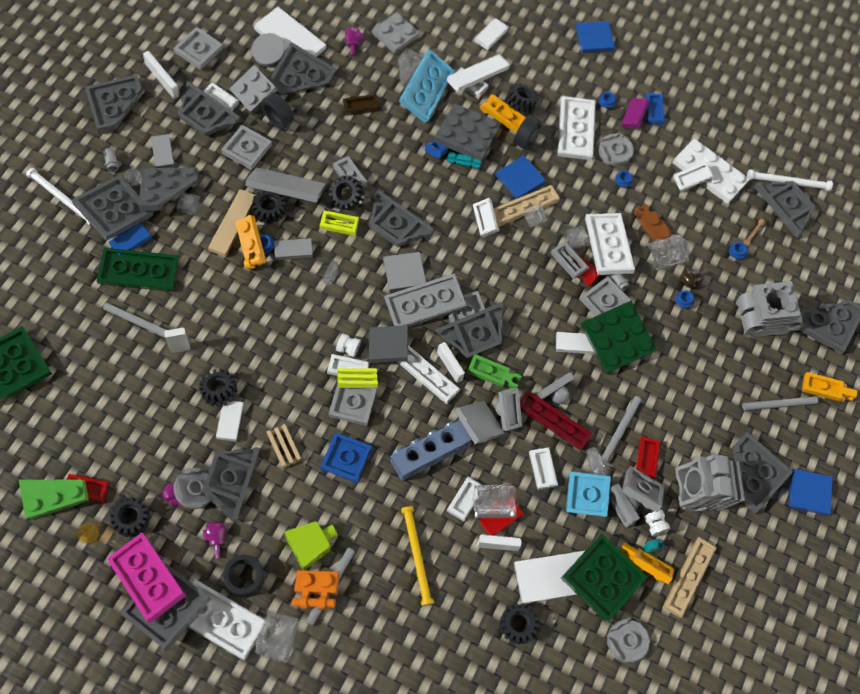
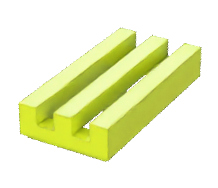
[320,210,359,236]
[337,368,378,388]

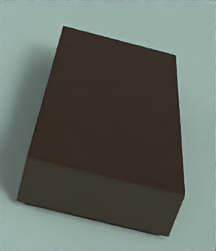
[342,94,380,116]

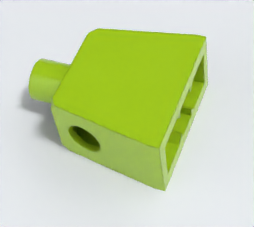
[284,521,338,571]

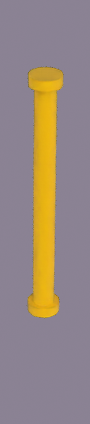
[401,506,434,607]

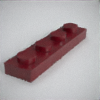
[520,390,592,451]

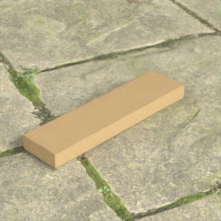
[493,185,560,227]
[208,189,256,257]
[662,537,717,618]

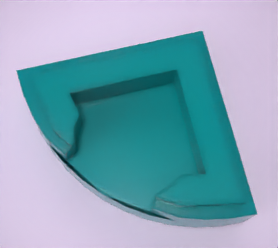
[643,539,664,553]

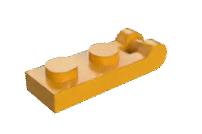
[480,95,526,133]
[235,215,266,270]

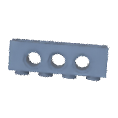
[390,420,472,481]

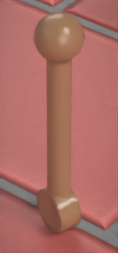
[743,219,765,247]

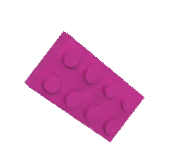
[107,533,186,623]

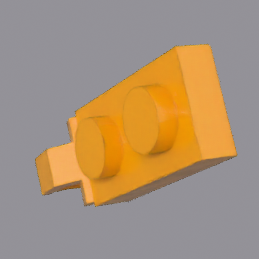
[802,372,858,402]
[620,542,674,584]

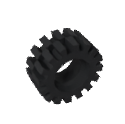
[505,83,539,114]
[329,175,365,210]
[252,190,286,224]
[199,369,238,407]
[109,496,150,537]
[499,603,539,644]

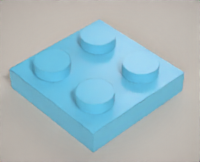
[566,472,611,517]

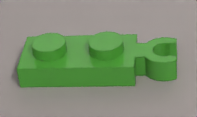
[467,354,522,388]

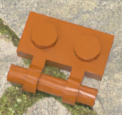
[292,570,340,610]

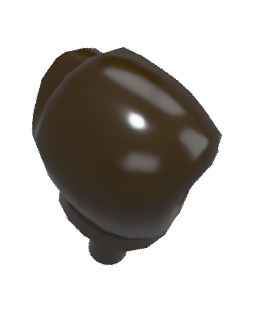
[680,268,709,288]

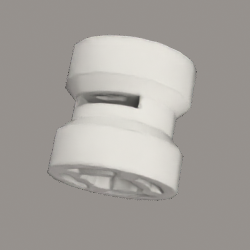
[336,333,361,358]
[644,510,671,536]

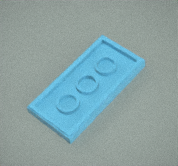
[399,49,455,123]

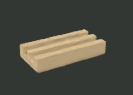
[267,424,301,468]

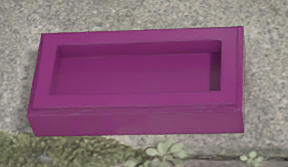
[622,98,649,128]

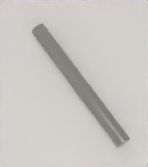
[103,303,166,337]
[601,396,641,463]
[742,396,818,410]
[305,548,355,626]

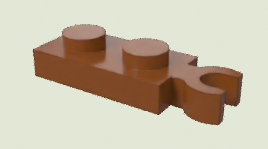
[634,203,676,249]

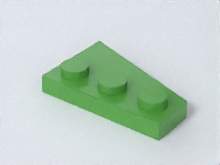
[19,480,89,520]

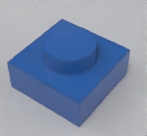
[424,140,449,158]

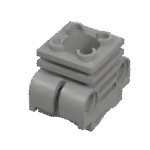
[736,281,803,338]
[675,454,745,511]

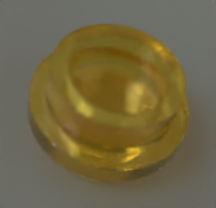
[77,523,99,544]

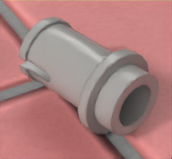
[103,148,120,172]
[608,274,629,291]

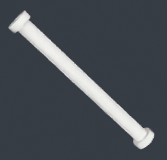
[26,168,92,227]
[747,170,833,191]

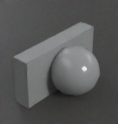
[536,372,574,404]
[495,388,522,431]
[609,483,640,528]

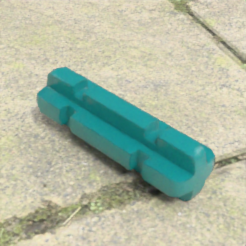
[447,152,481,169]

